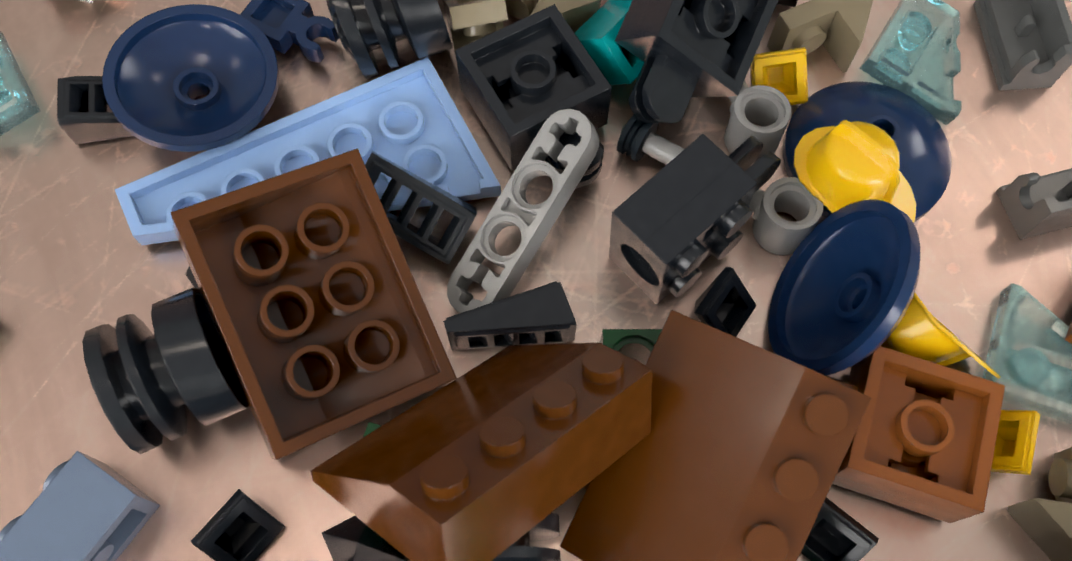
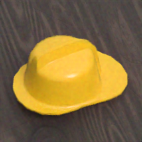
[793,120,916,223]
[881,293,1001,379]

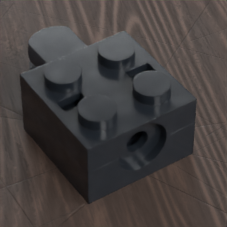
[615,0,778,123]
[455,4,612,188]
[609,134,781,305]

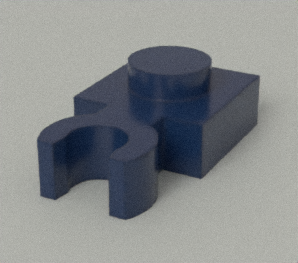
[240,0,339,62]

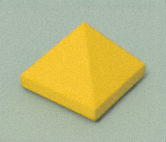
[750,47,808,105]
[991,410,1040,475]

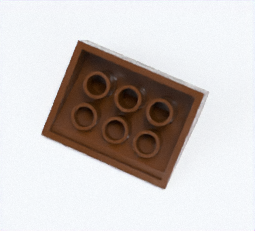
[170,148,457,460]
[560,310,871,561]
[311,342,652,561]

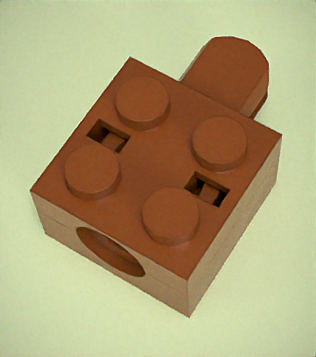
[826,346,1005,523]

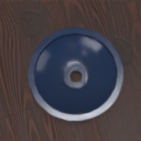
[102,4,279,152]
[783,81,952,221]
[768,199,920,376]

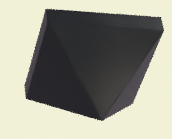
[694,267,756,337]
[191,489,285,561]
[801,497,879,561]
[322,516,407,561]

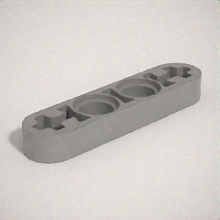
[447,109,599,313]

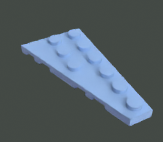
[114,57,501,246]

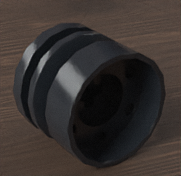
[327,0,453,79]
[82,288,249,454]

